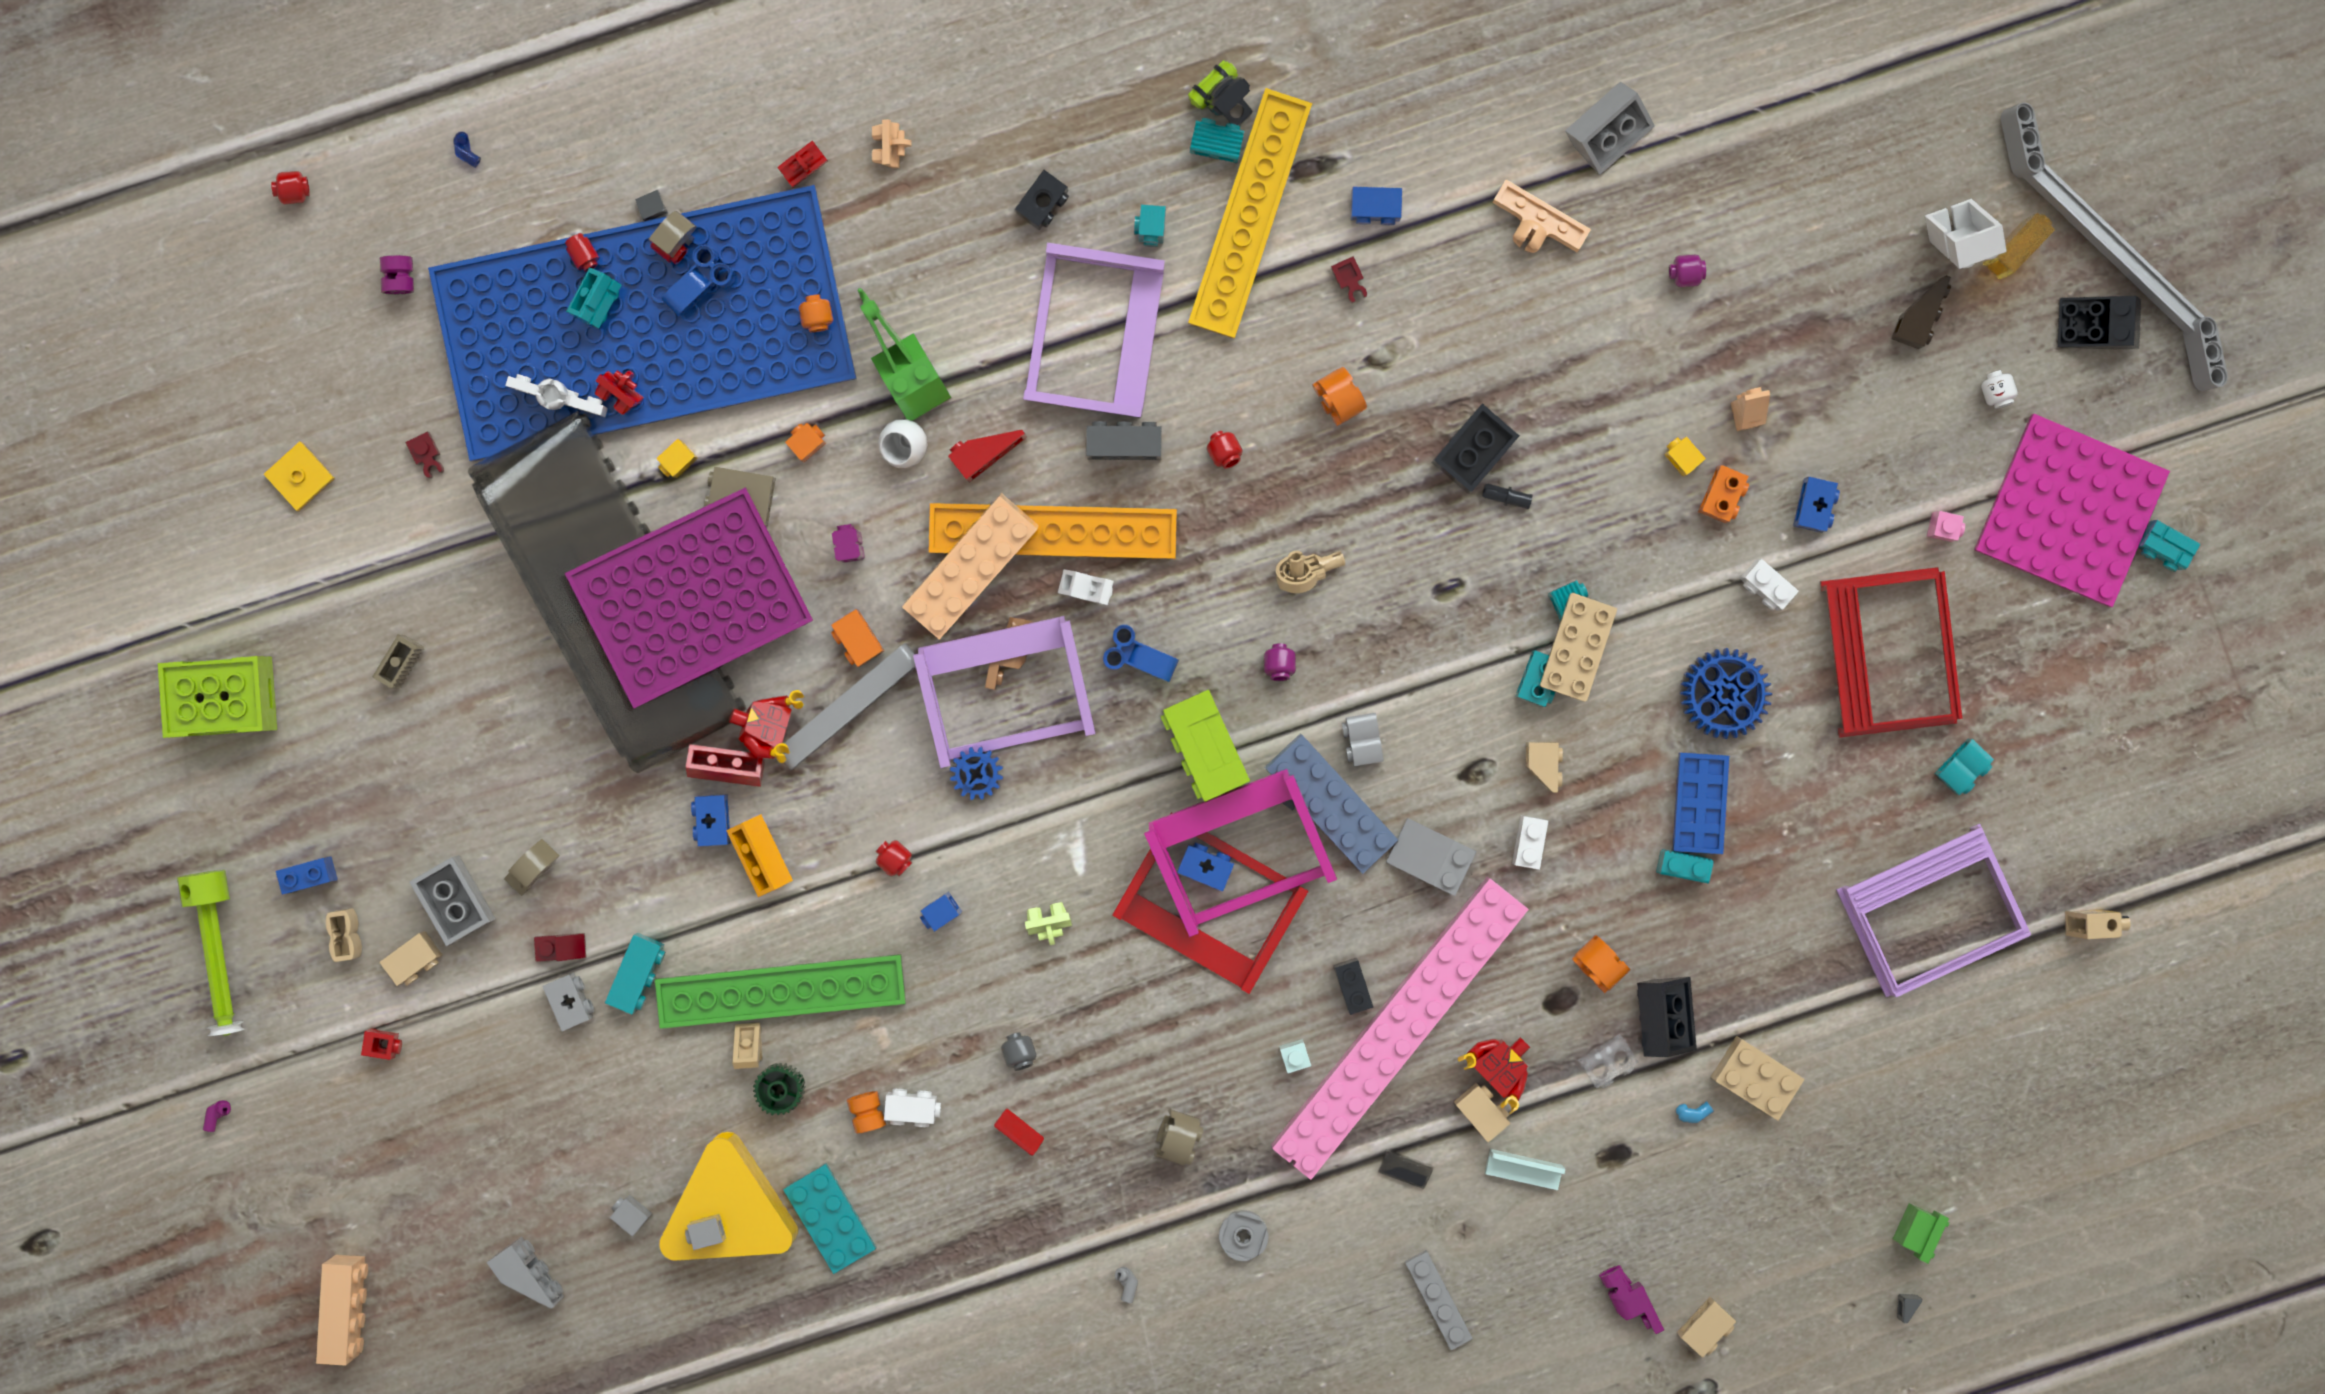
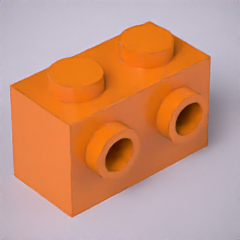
[1698,465,1749,523]
[831,609,885,667]

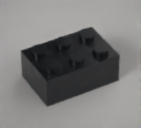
[1431,403,1520,494]

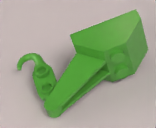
[857,288,952,421]

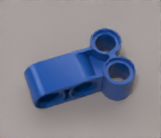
[662,245,736,317]
[1103,625,1179,682]

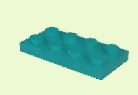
[783,1163,877,1274]

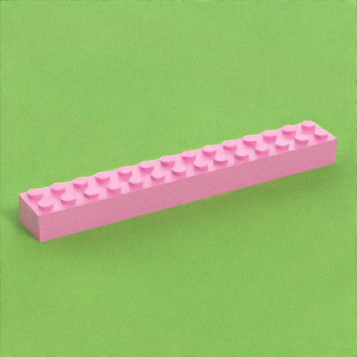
[1271,877,1529,1180]

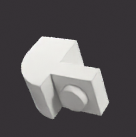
[1058,569,1114,605]

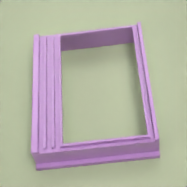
[1023,242,1165,418]
[913,616,1095,768]
[1836,824,2031,997]

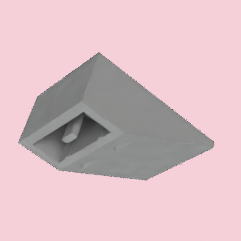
[487,1237,564,1309]

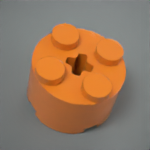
[1312,366,1367,426]
[1572,935,1630,993]

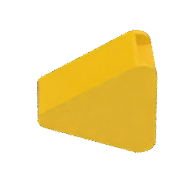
[659,1132,798,1261]

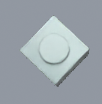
[1279,1039,1311,1073]

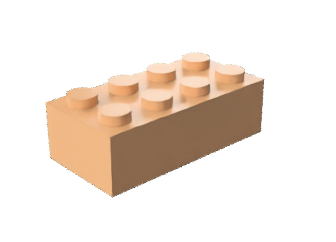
[316,1255,368,1365]

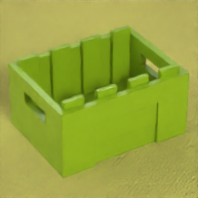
[157,656,277,738]
[1161,689,1250,802]

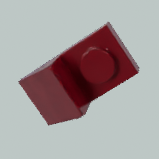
[534,933,587,962]

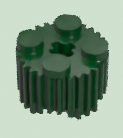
[753,1063,806,1116]

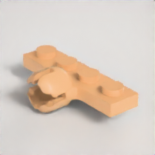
[1492,180,1591,253]

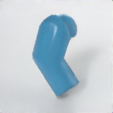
[1676,1101,1714,1123]

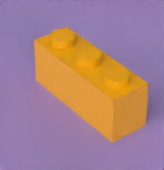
[726,814,793,897]

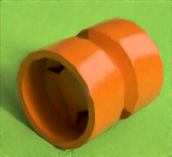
[847,1091,886,1134]

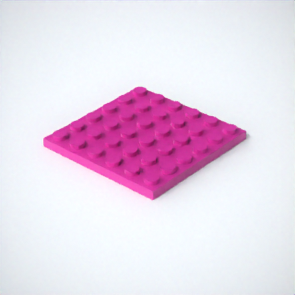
[1974,414,2170,607]

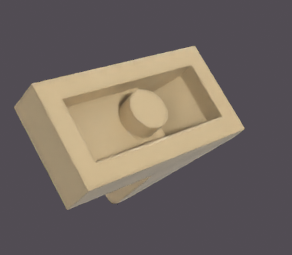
[732,1023,763,1069]

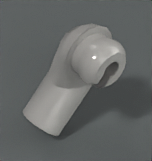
[1114,1267,1138,1303]

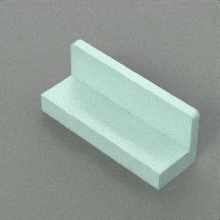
[1485,1149,1565,1190]

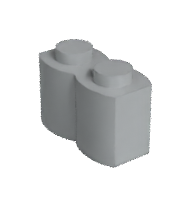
[1342,713,1384,766]

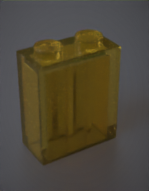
[1983,212,2055,280]

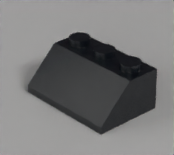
[1637,977,1697,1057]

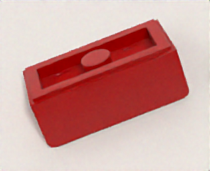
[994,1109,1044,1156]

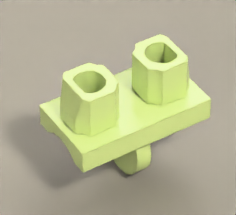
[1025,902,1072,945]

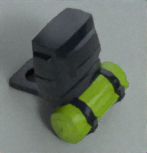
[1188,60,1253,125]

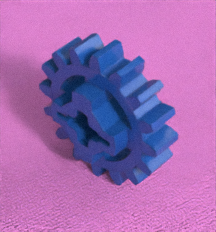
[950,746,1003,800]

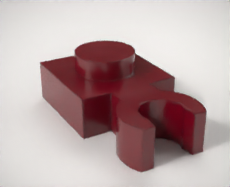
[1331,256,1367,304]
[405,431,444,478]

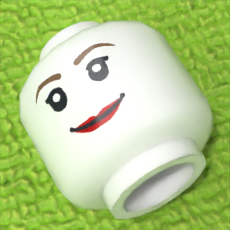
[1981,370,2018,409]

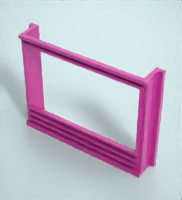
[1144,769,1337,937]

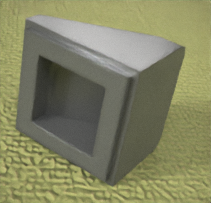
[635,190,668,221]
[1897,1294,1923,1323]

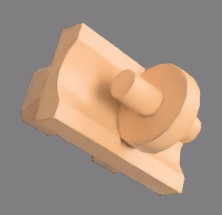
[872,119,912,168]

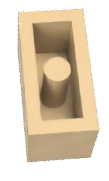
[379,931,442,986]
[1454,1083,1511,1143]
[1677,1297,1736,1358]

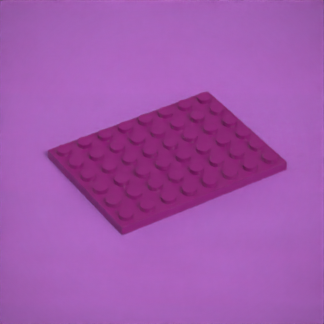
[564,487,813,709]

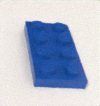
[1672,752,1730,854]

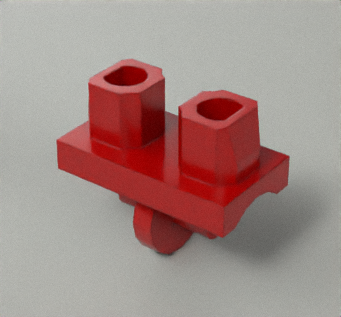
[777,140,828,188]
[595,370,644,415]

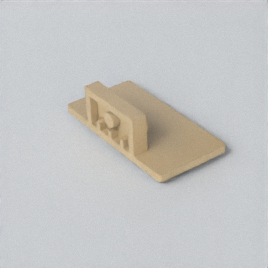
[1540,593,1617,702]

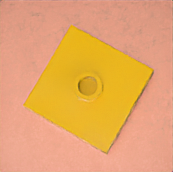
[263,441,335,511]

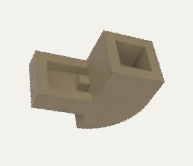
[649,211,697,258]
[504,839,560,896]

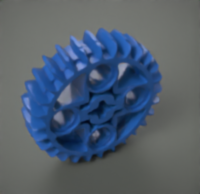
[1679,648,1772,739]

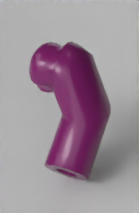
[203,1100,231,1132]

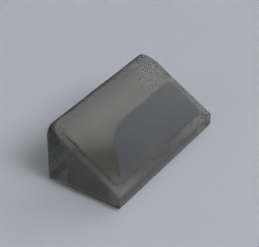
[1378,1149,1434,1189]

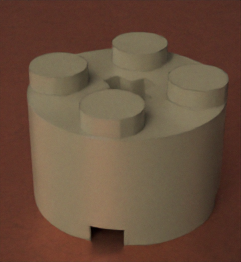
[1154,1109,1203,1165]

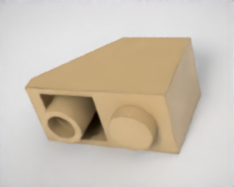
[1526,742,1563,792]

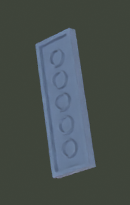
[1264,734,1398,874]

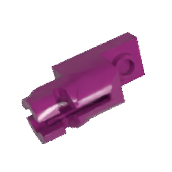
[1599,1265,1664,1334]

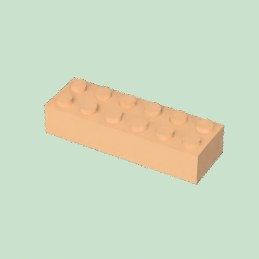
[902,493,1039,640]

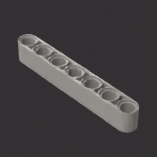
[782,643,916,770]

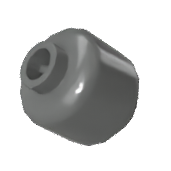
[1001,1032,1037,1071]

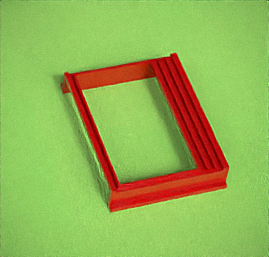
[1820,567,1963,738]
[1112,812,1309,994]

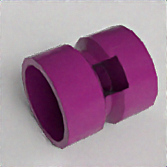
[379,255,414,295]

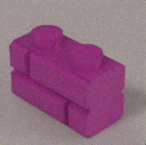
[832,524,865,563]

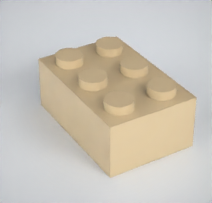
[1710,1036,1805,1121]

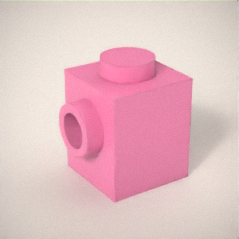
[1927,511,1965,542]

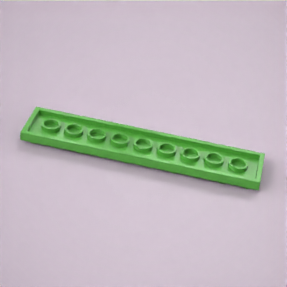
[655,954,906,1029]

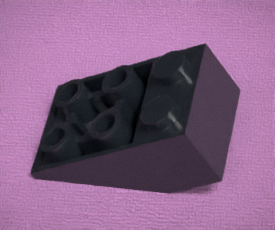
[2058,296,2141,350]

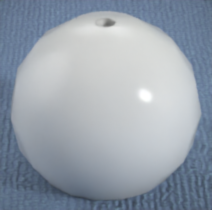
[878,419,928,468]

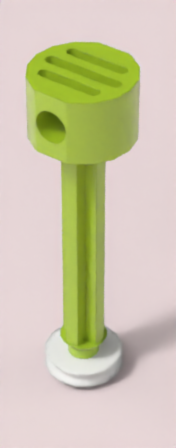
[177,870,245,1036]

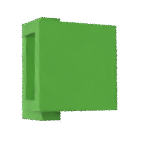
[1893,1203,1949,1264]

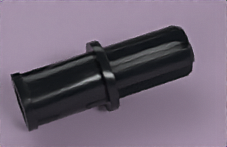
[1482,483,1533,510]

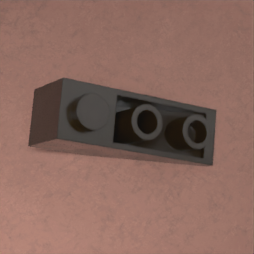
[1891,275,1951,349]

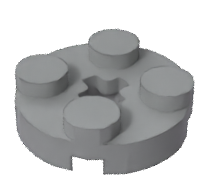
[1219,1210,1268,1261]

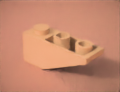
[1731,387,1770,431]

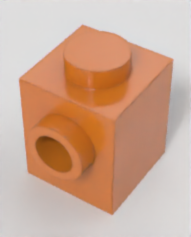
[785,423,826,462]

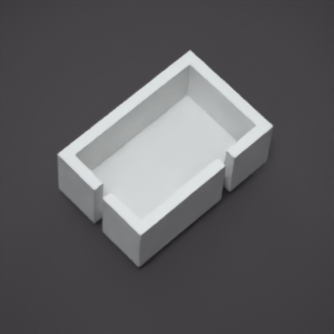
[1925,199,2007,269]

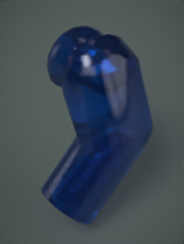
[453,131,481,168]

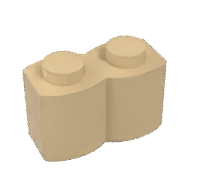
[326,908,362,962]

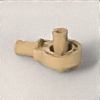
[1276,551,1345,593]

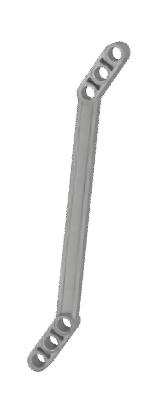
[2001,102,2228,391]

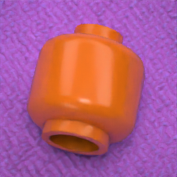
[799,295,833,333]

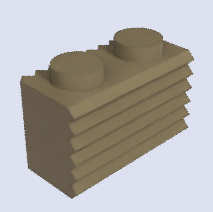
[372,635,424,688]

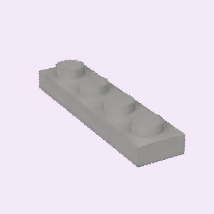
[1405,1250,1473,1350]

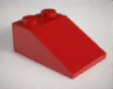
[948,429,1027,483]

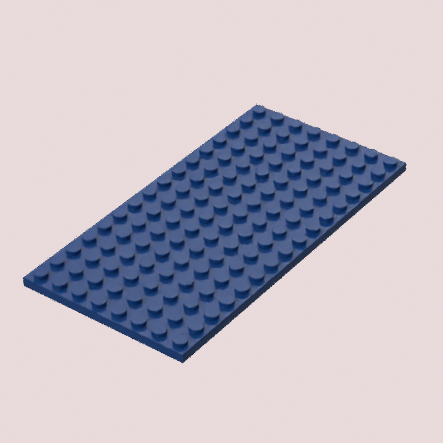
[428,185,857,462]

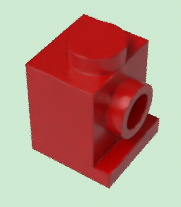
[361,1028,402,1060]

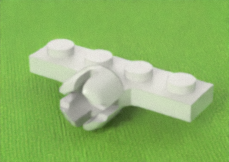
[505,374,608,417]

